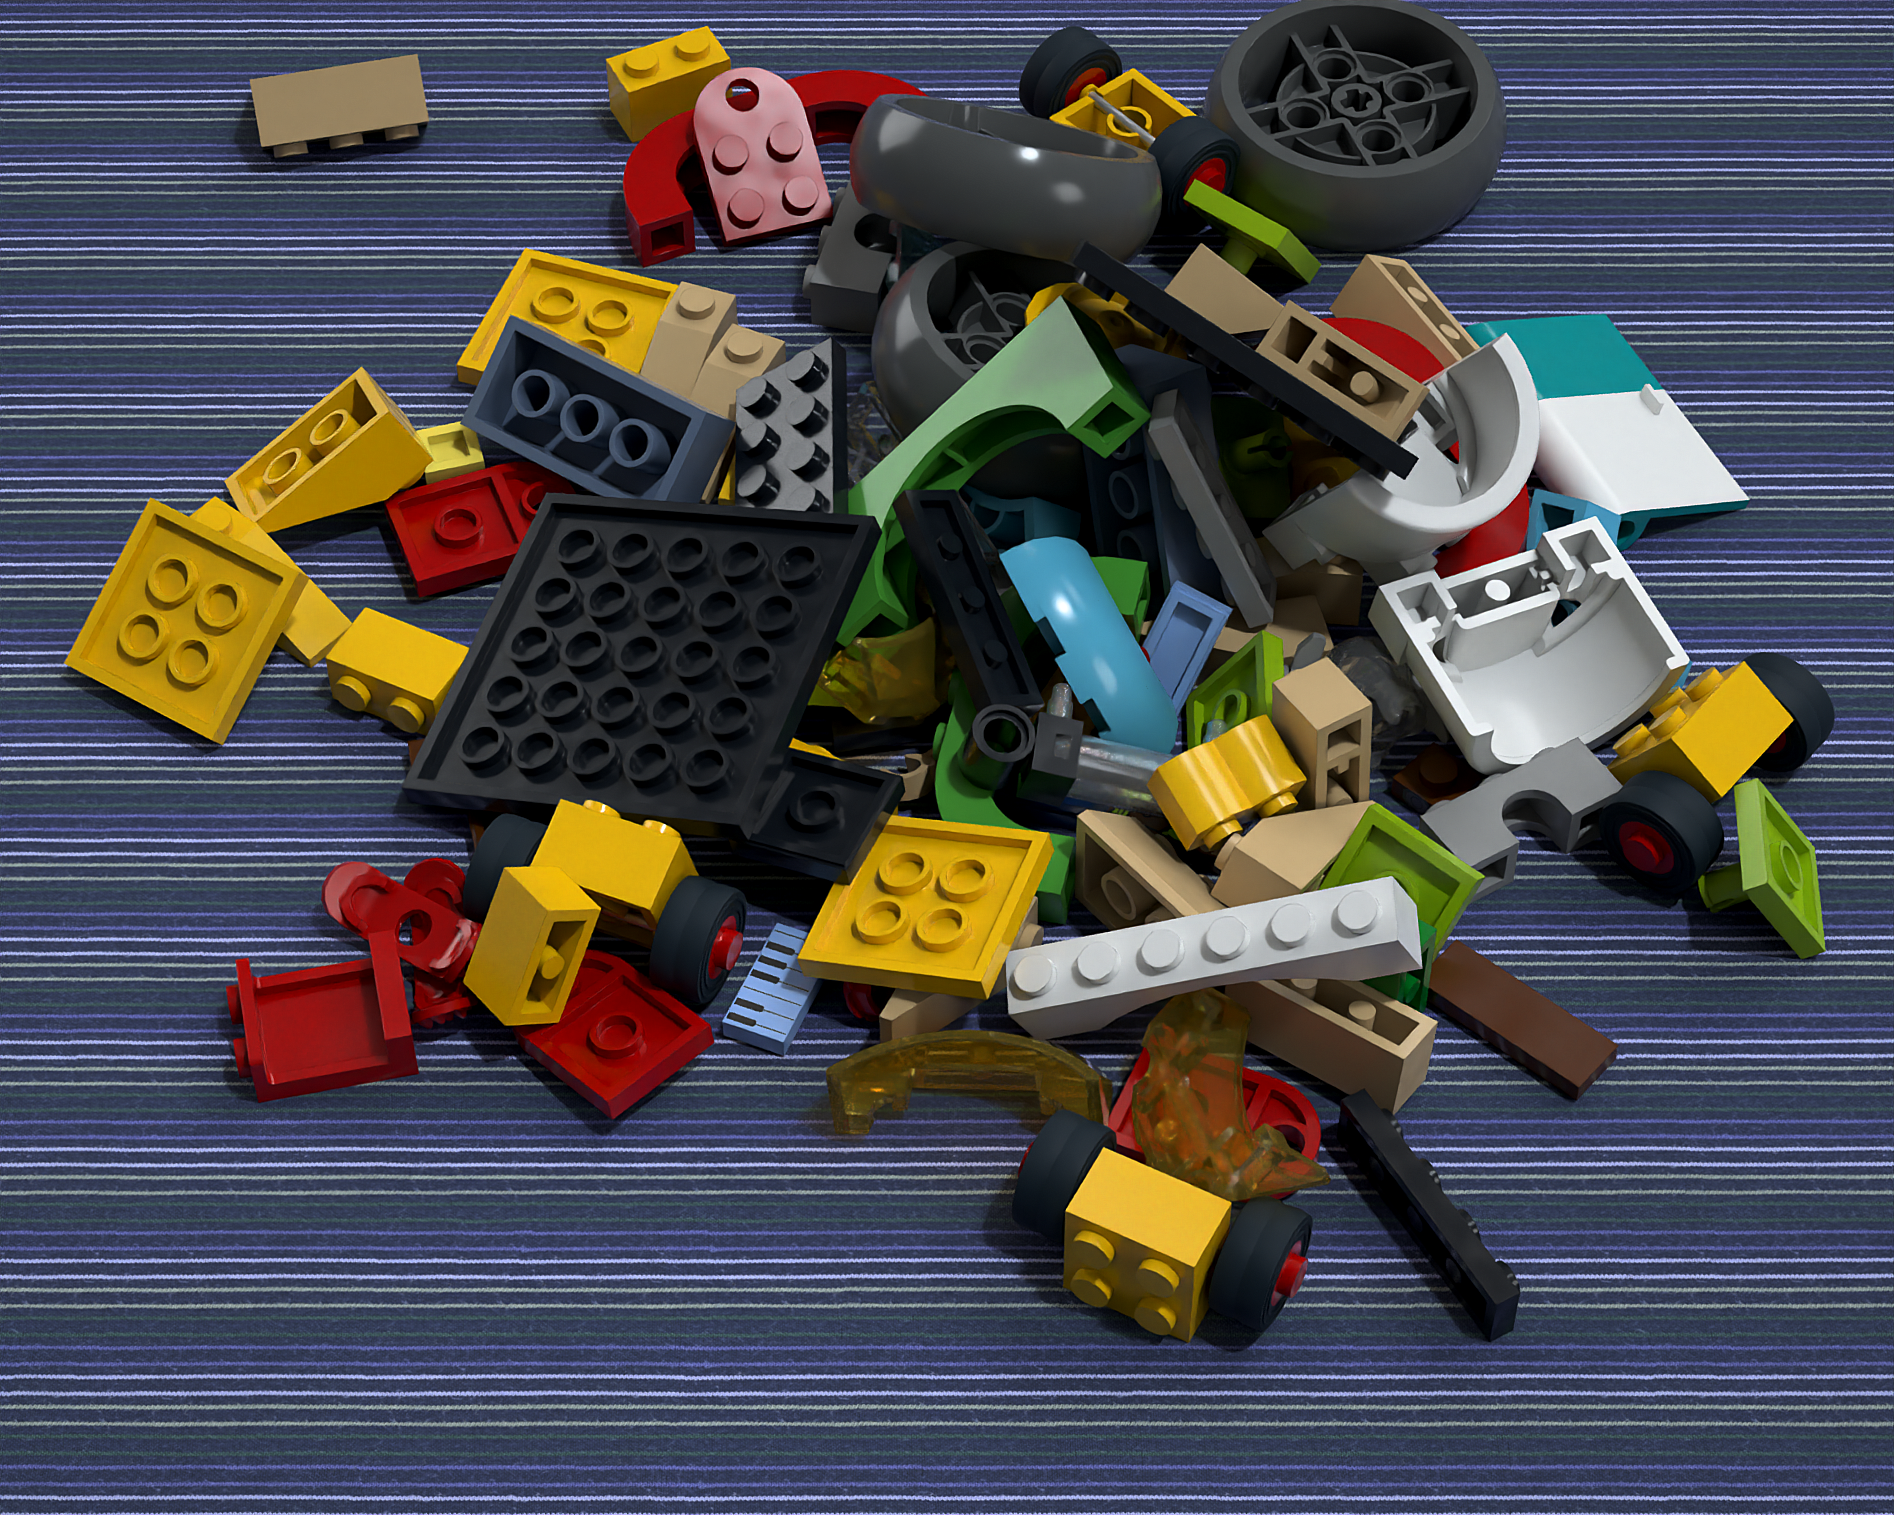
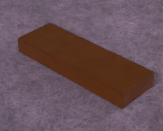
[1427,939,1619,1101]

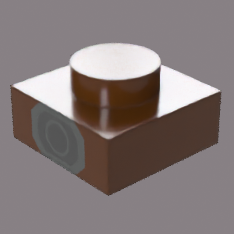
[1391,742,1483,815]

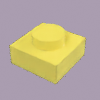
[416,421,485,485]

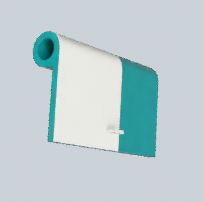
[1465,314,1750,552]

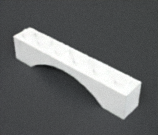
[1006,876,1423,1041]

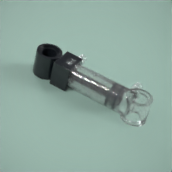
[957,683,1262,837]

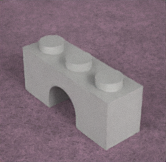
[803,179,918,334]
[1418,737,1623,904]

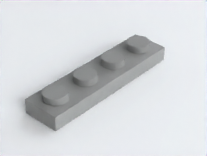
[1145,388,1278,628]

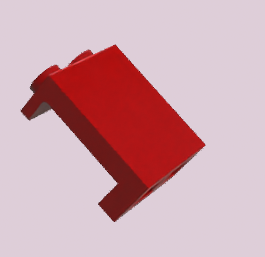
[226,929,419,1103]

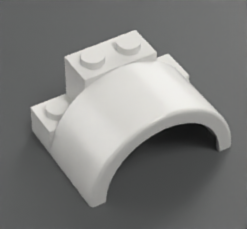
[1262,332,1540,586]
[1368,516,1690,776]

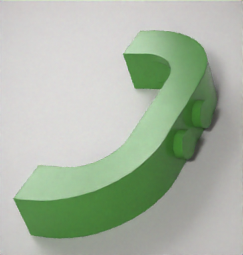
[933,557,1151,925]

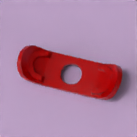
[403,857,480,1029]
[321,861,483,984]

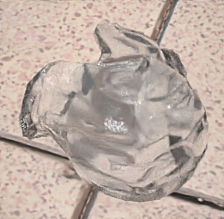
[1324,636,1428,773]

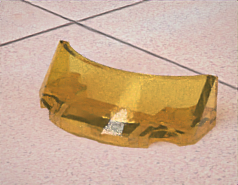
[817,575,959,725]
[1132,987,1331,1202]
[826,1030,1113,1134]

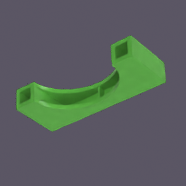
[836,295,1152,667]

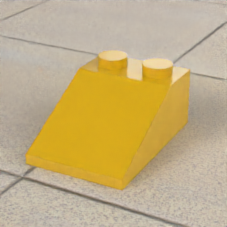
[224,367,434,533]

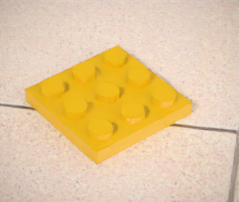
[456,248,679,386]
[64,497,310,745]
[797,815,1055,1000]

